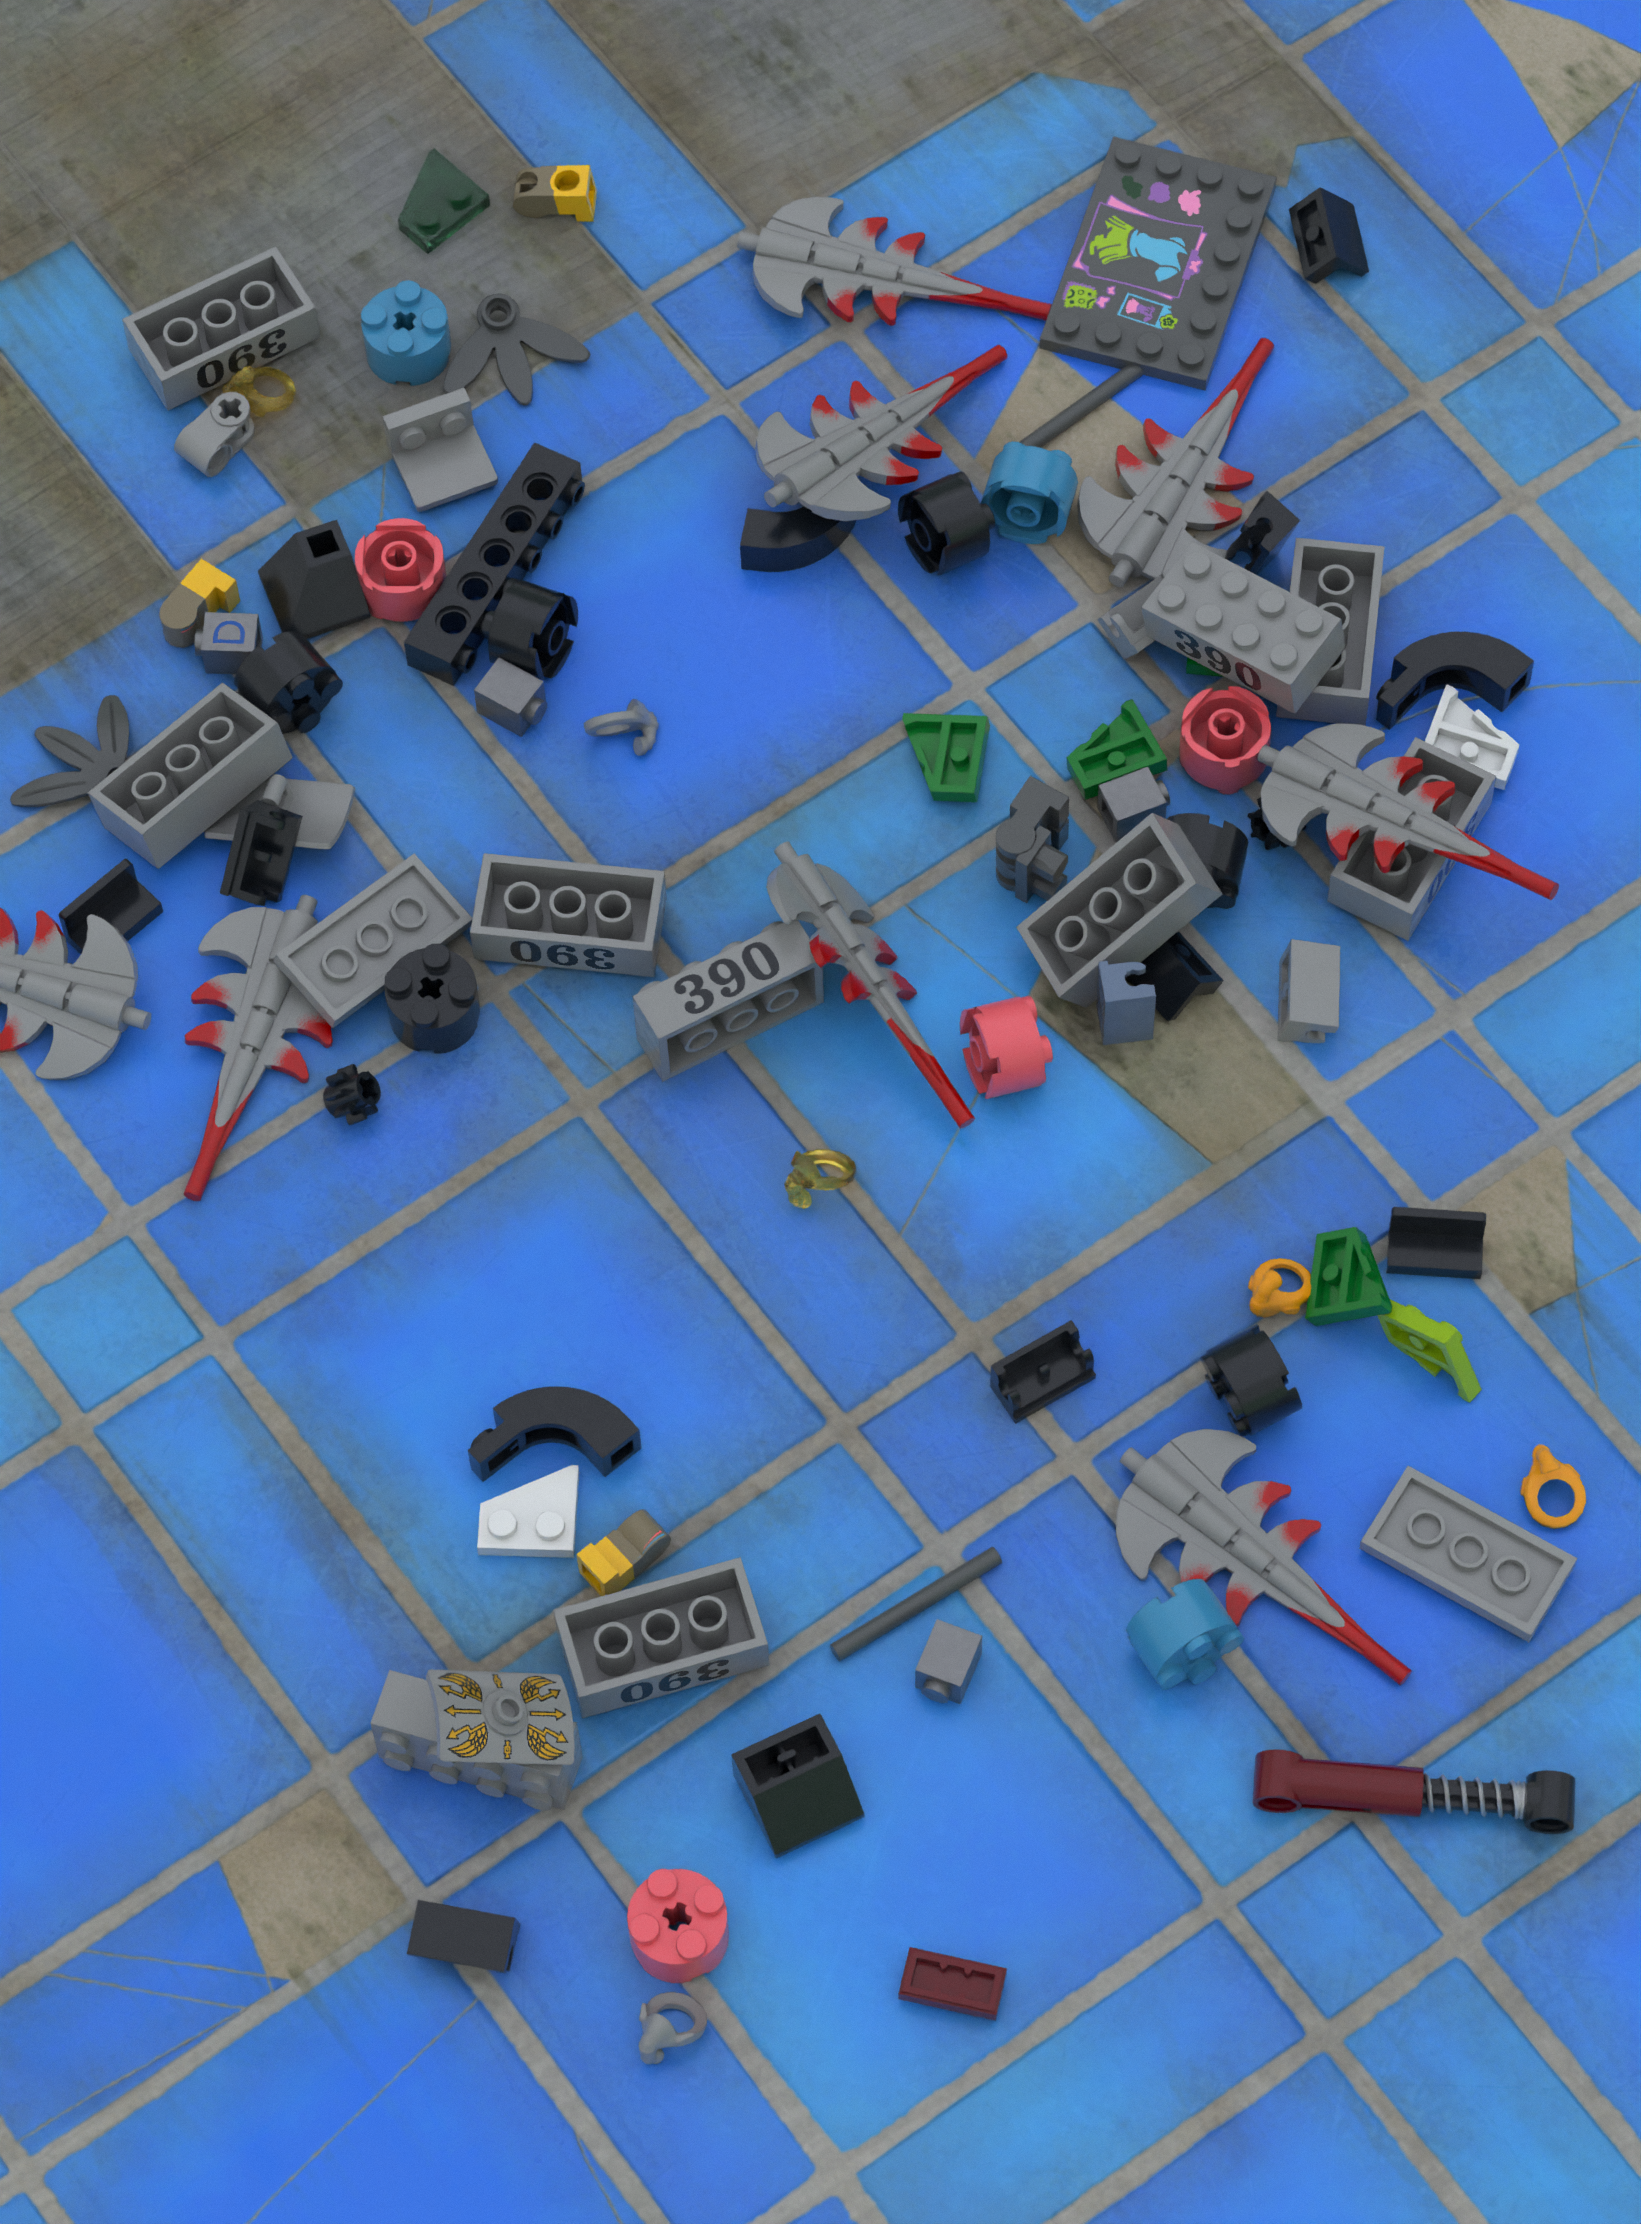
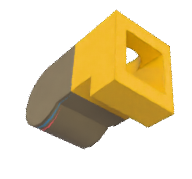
[513,165,597,222]
[159,559,240,648]
[576,1509,671,1596]

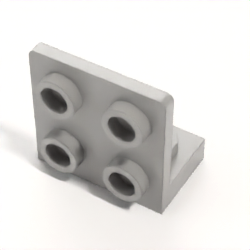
[382,388,498,512]

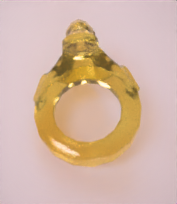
[222,366,296,417]
[784,1149,857,1209]

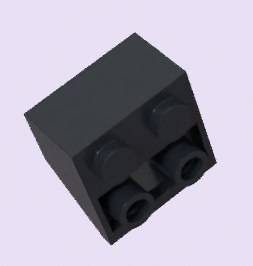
[731,1713,864,1858]

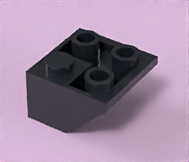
[258,520,370,639]

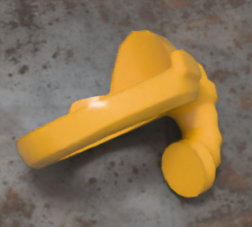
[1248,1258,1311,1318]
[1520,1444,1586,1529]

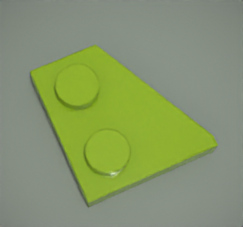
[1377,1299,1482,1403]

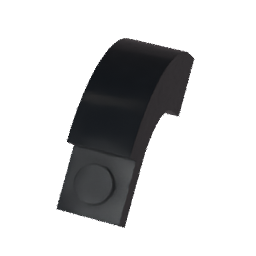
[740,506,857,572]
[1376,632,1534,730]
[468,1387,642,1482]

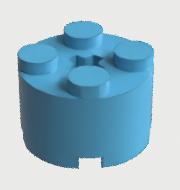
[361,280,451,386]
[981,441,1078,544]
[1126,1579,1244,1690]

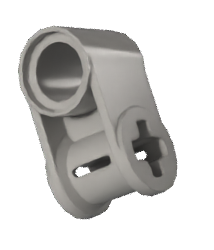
[174,392,255,477]

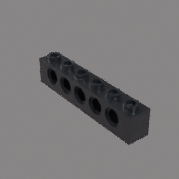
[404,442,585,686]

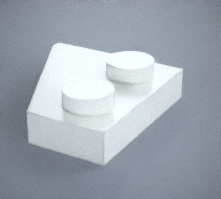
[1425,685,1520,790]
[477,1465,579,1558]

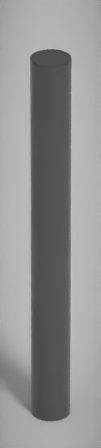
[1019,365,1144,448]
[830,1547,1002,1661]

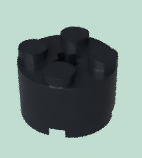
[898,471,995,576]
[482,578,578,680]
[234,631,343,734]
[1167,813,1249,909]
[385,944,480,1054]
[1200,1324,1302,1437]

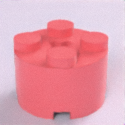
[355,518,447,622]
[1179,686,1271,795]
[960,996,1053,1099]
[627,1869,729,1983]

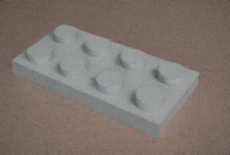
[274,853,472,1028]
[1359,1466,1577,1642]

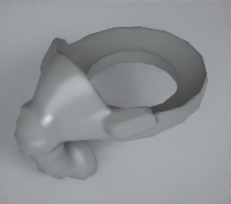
[584,699,659,756]
[639,1992,707,2065]

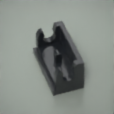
[1225,491,1300,575]
[220,800,303,906]
[990,1320,1096,1424]
[407,1900,520,1974]

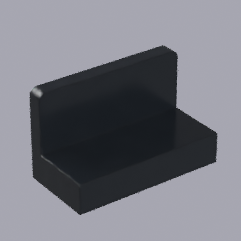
[1289,187,1369,284]
[59,859,163,954]
[1127,931,1224,1021]
[1386,1207,1486,1279]

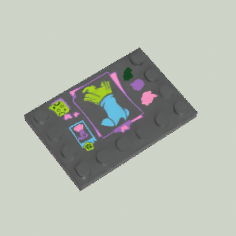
[1040,136,1277,390]

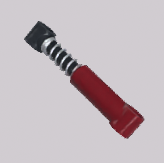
[1252,1750,1576,1834]

